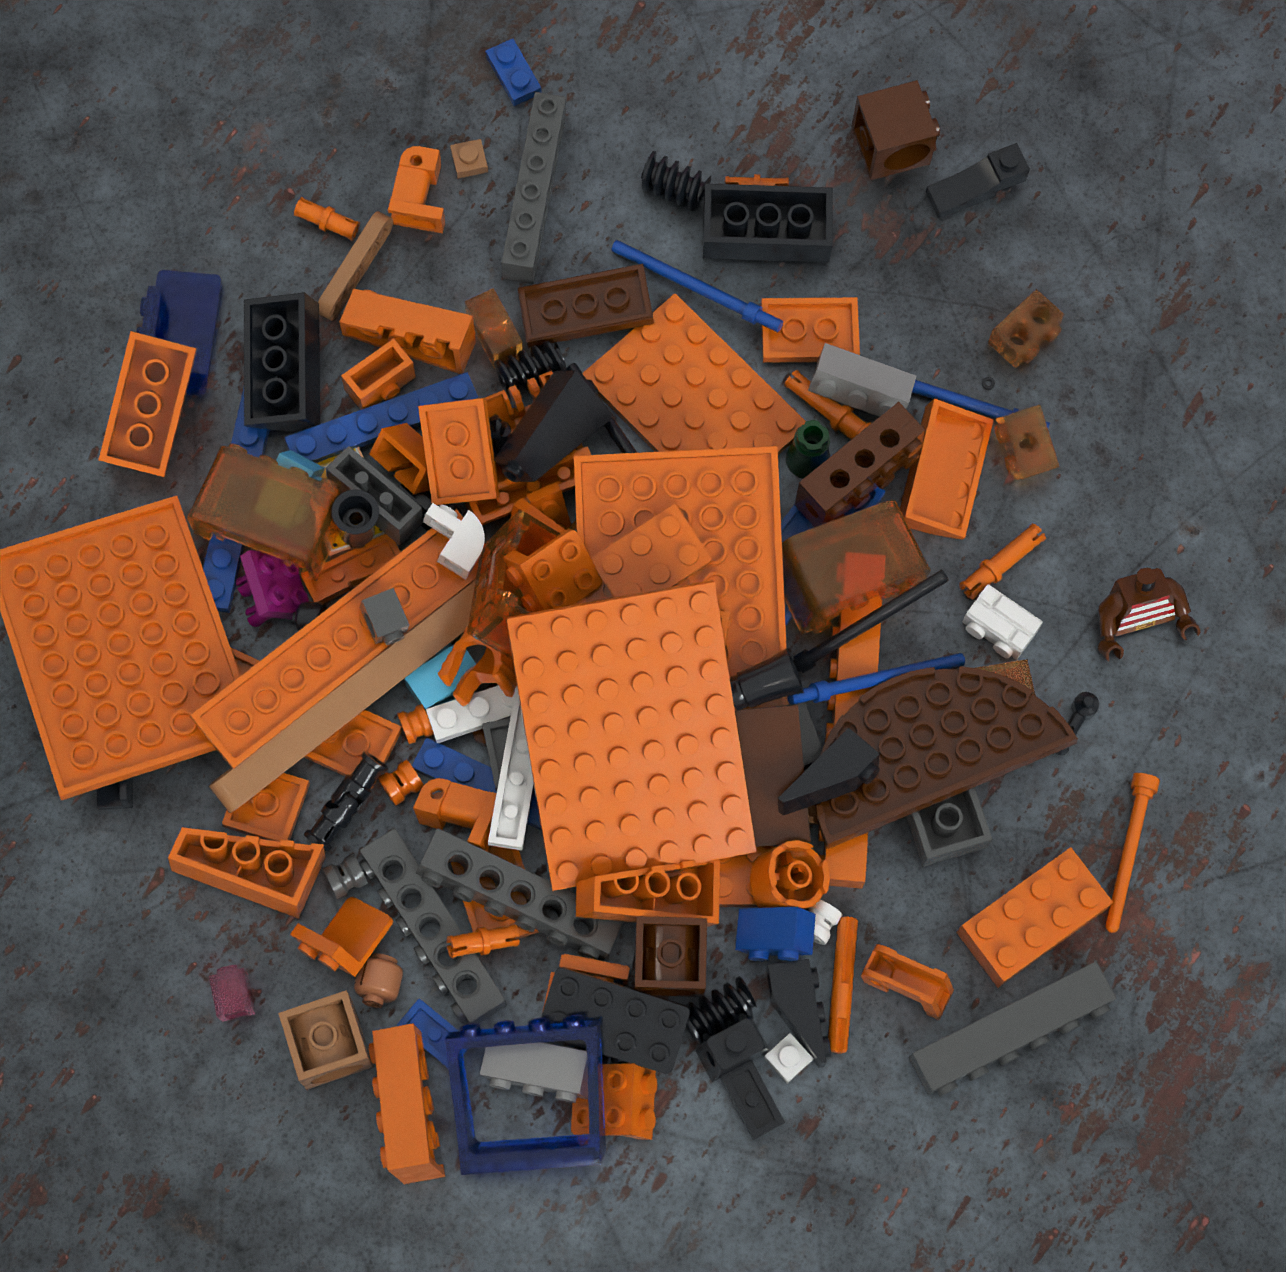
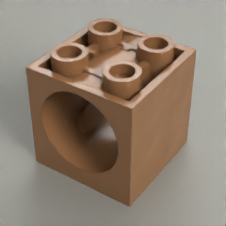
[278,990,373,1090]

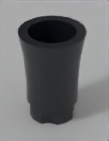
[332,489,379,549]
[729,648,804,711]

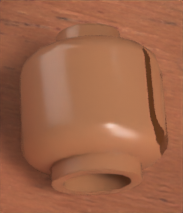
[354,953,403,1008]

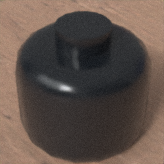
[292,602,327,631]

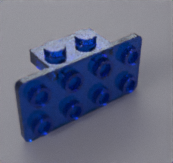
[136,270,222,395]

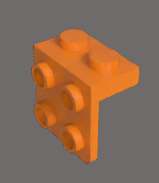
[503,529,602,613]
[290,897,393,977]
[571,1063,658,1140]

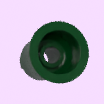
[786,420,831,479]

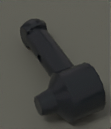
[1056,692,1099,755]

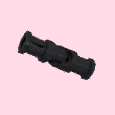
[304,751,389,851]

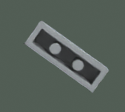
[808,343,916,417]
[480,1033,597,1103]

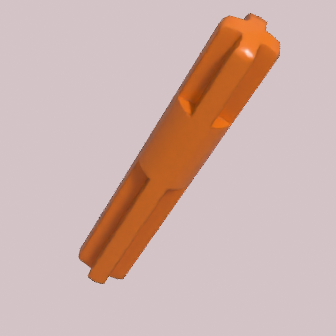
[828,916,858,1054]

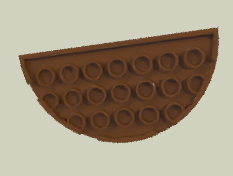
[816,666,1078,849]

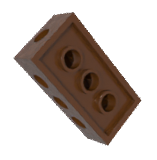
[794,402,925,534]

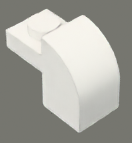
[423,503,485,580]

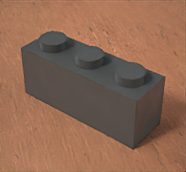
[326,446,423,546]

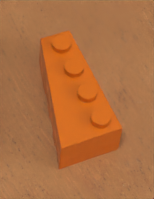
[339,288,476,374]
[168,827,326,919]
[575,859,720,927]
[369,1023,445,1184]

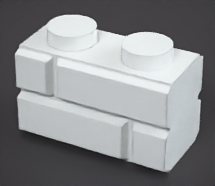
[962,584,1043,660]

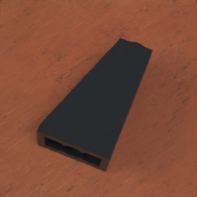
[494,370,613,483]

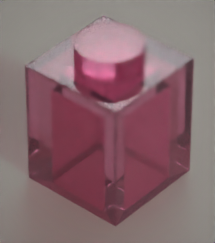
[209,965,256,1022]

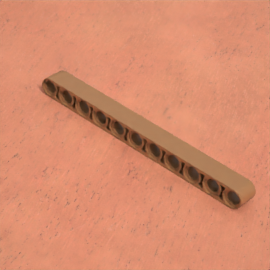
[209,560,519,813]

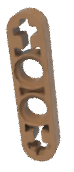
[318,211,393,321]

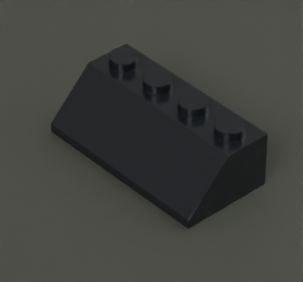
[244,292,320,432]

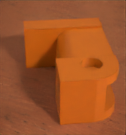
[388,146,445,234]
[413,778,497,852]
[861,944,954,1020]

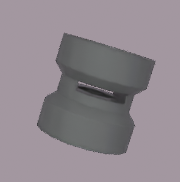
[323,853,368,899]

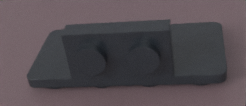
[538,967,690,1074]

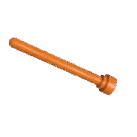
[1105,773,1160,933]

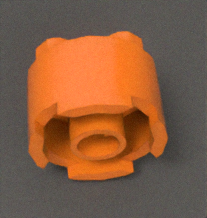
[750,840,830,909]

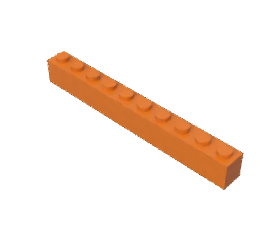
[818,553,885,889]

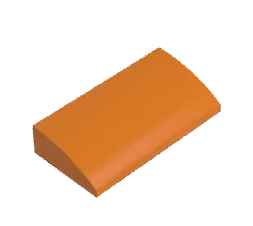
[896,398,994,540]

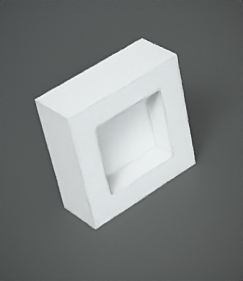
[764,1033,814,1084]

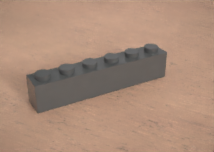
[909,961,1117,1097]

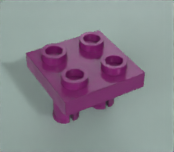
[236,550,309,627]

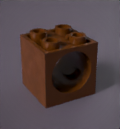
[851,80,940,180]
[634,916,707,997]

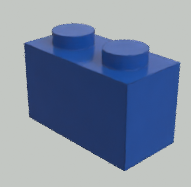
[735,907,816,962]

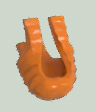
[438,613,517,707]

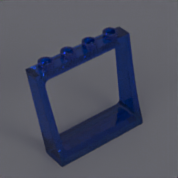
[445,1015,606,1175]

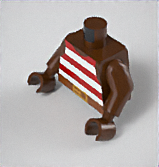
[1098,568,1201,661]

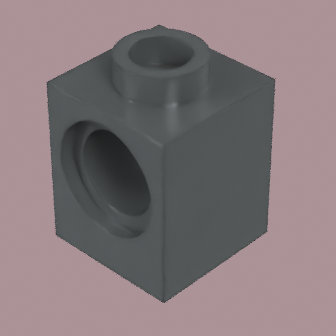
[360,588,409,645]

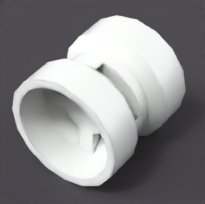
[808,900,842,945]

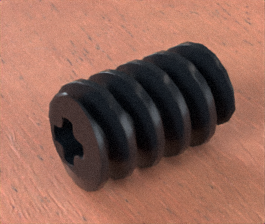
[641,151,711,211]
[494,341,567,394]
[686,976,757,1045]

